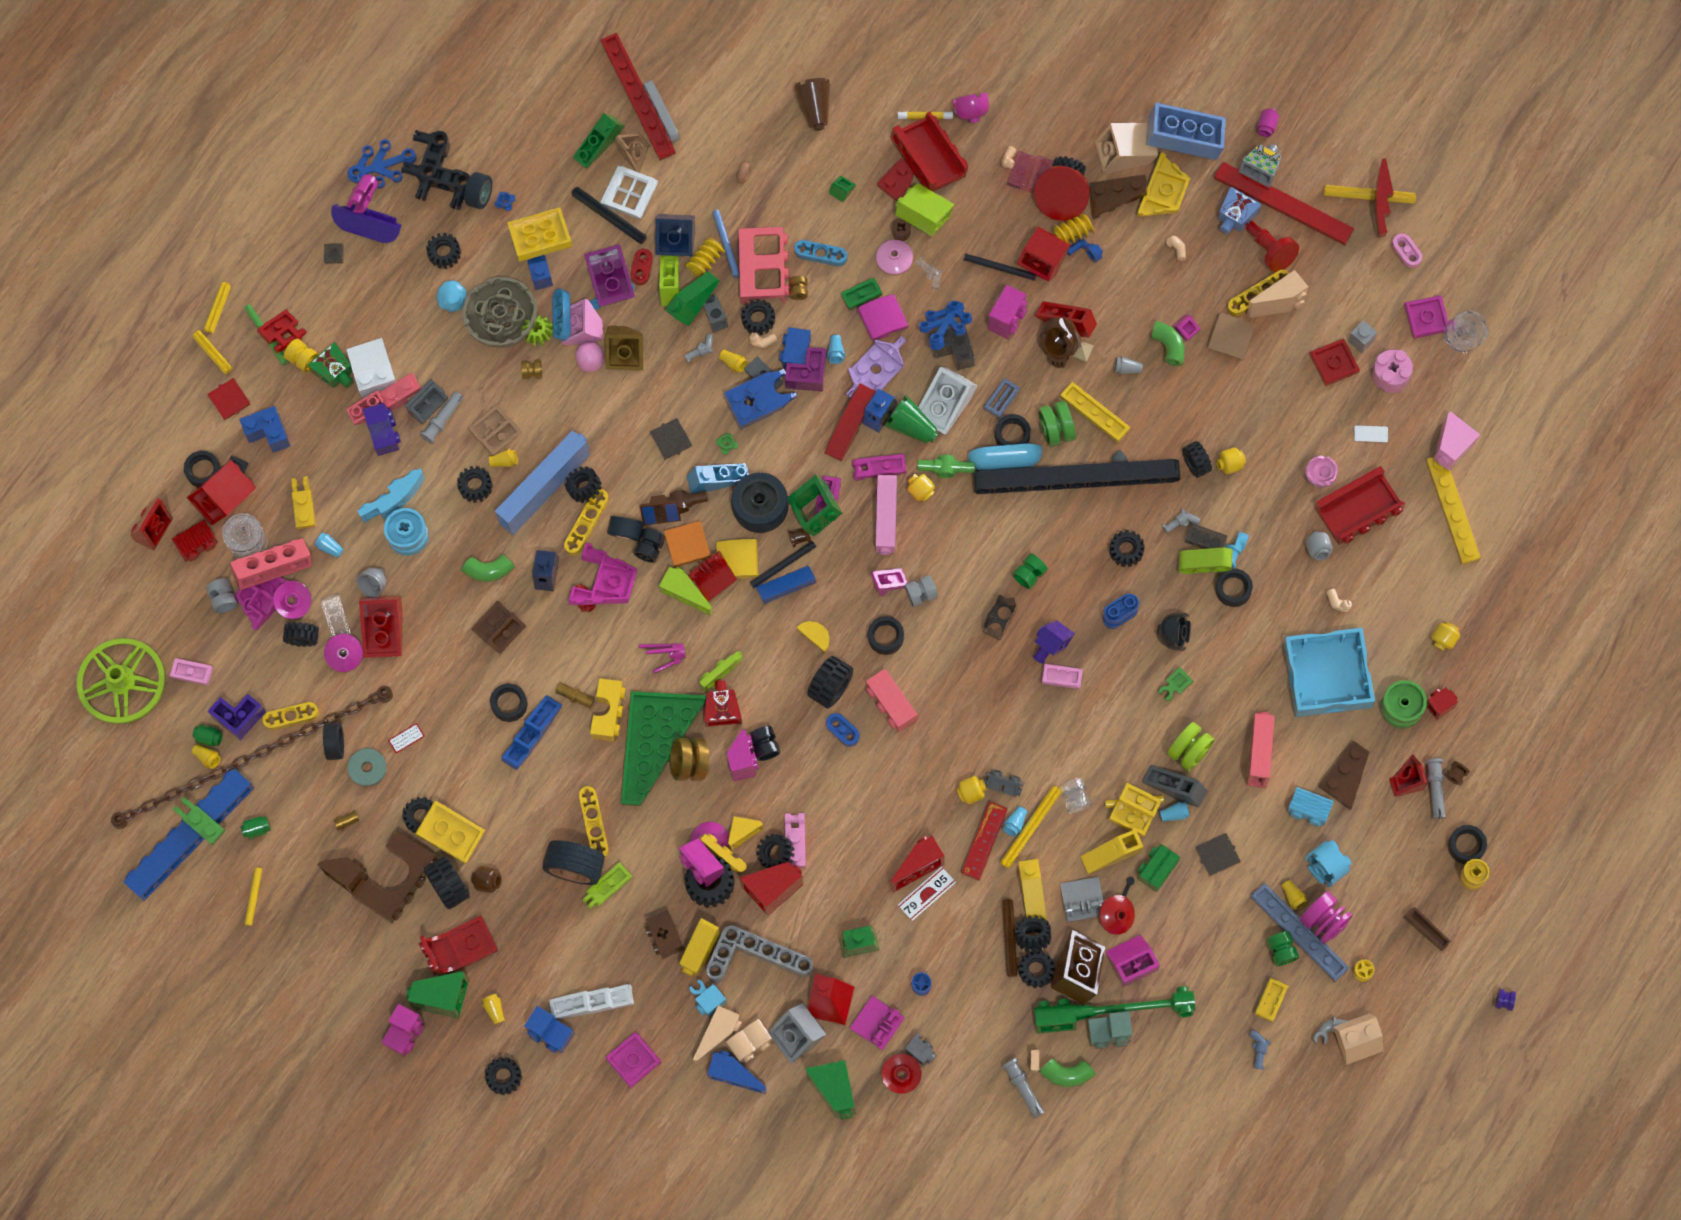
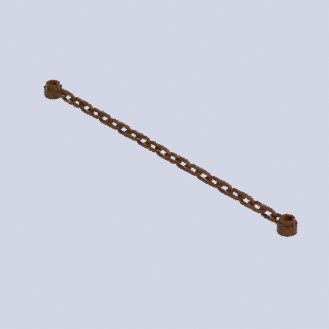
[111,686,393,829]

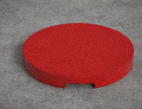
[1034,165,1090,221]

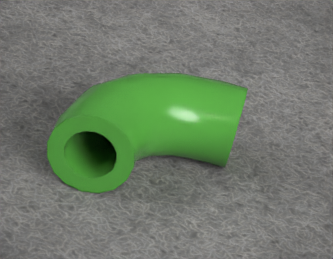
[1152,321,1185,366]
[461,554,515,582]
[1039,1058,1096,1087]

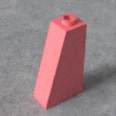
[1247,712,1275,788]

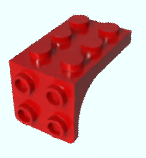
[418,915,498,976]

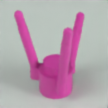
[639,643,686,673]

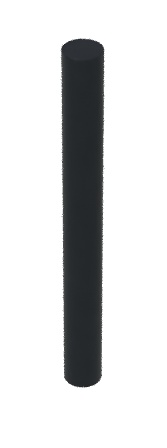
[964,253,1037,281]
[749,541,816,589]

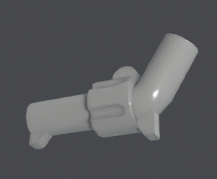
[684,334,713,363]
[1162,509,1200,534]

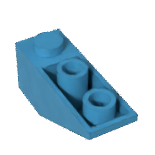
[687,464,749,493]

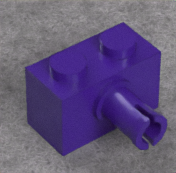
[1033,620,1075,664]

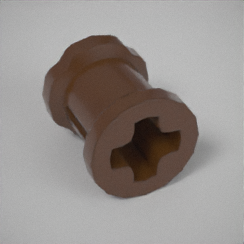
[788,529,811,547]

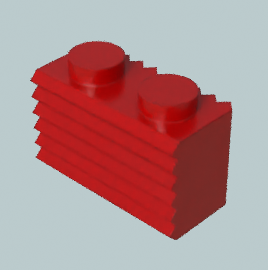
[171,520,218,562]

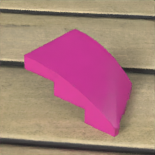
[235,577,288,630]

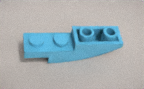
[357,468,425,523]

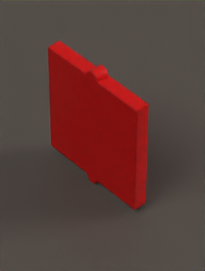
[207,378,250,420]

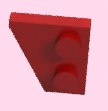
[877,158,915,202]

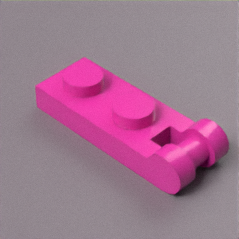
[852,454,906,481]

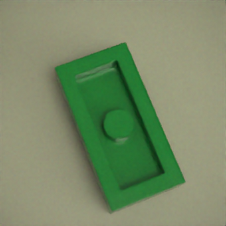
[841,277,882,311]

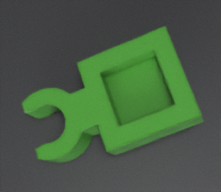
[1158,667,1194,702]

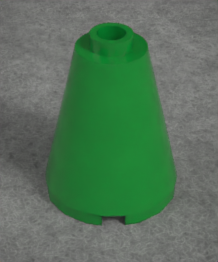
[884,395,938,444]

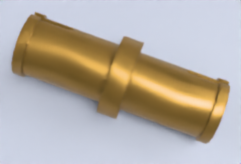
[555,682,595,709]

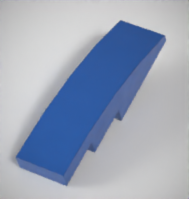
[501,695,562,770]

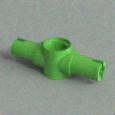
[917,455,975,478]

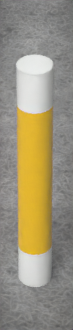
[898,112,953,119]

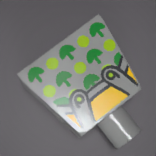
[1239,144,1282,188]

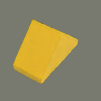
[728,816,764,851]

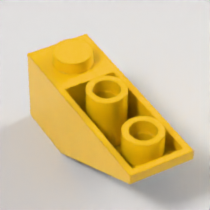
[1080,829,1144,875]

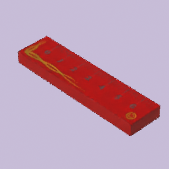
[961,802,1008,881]

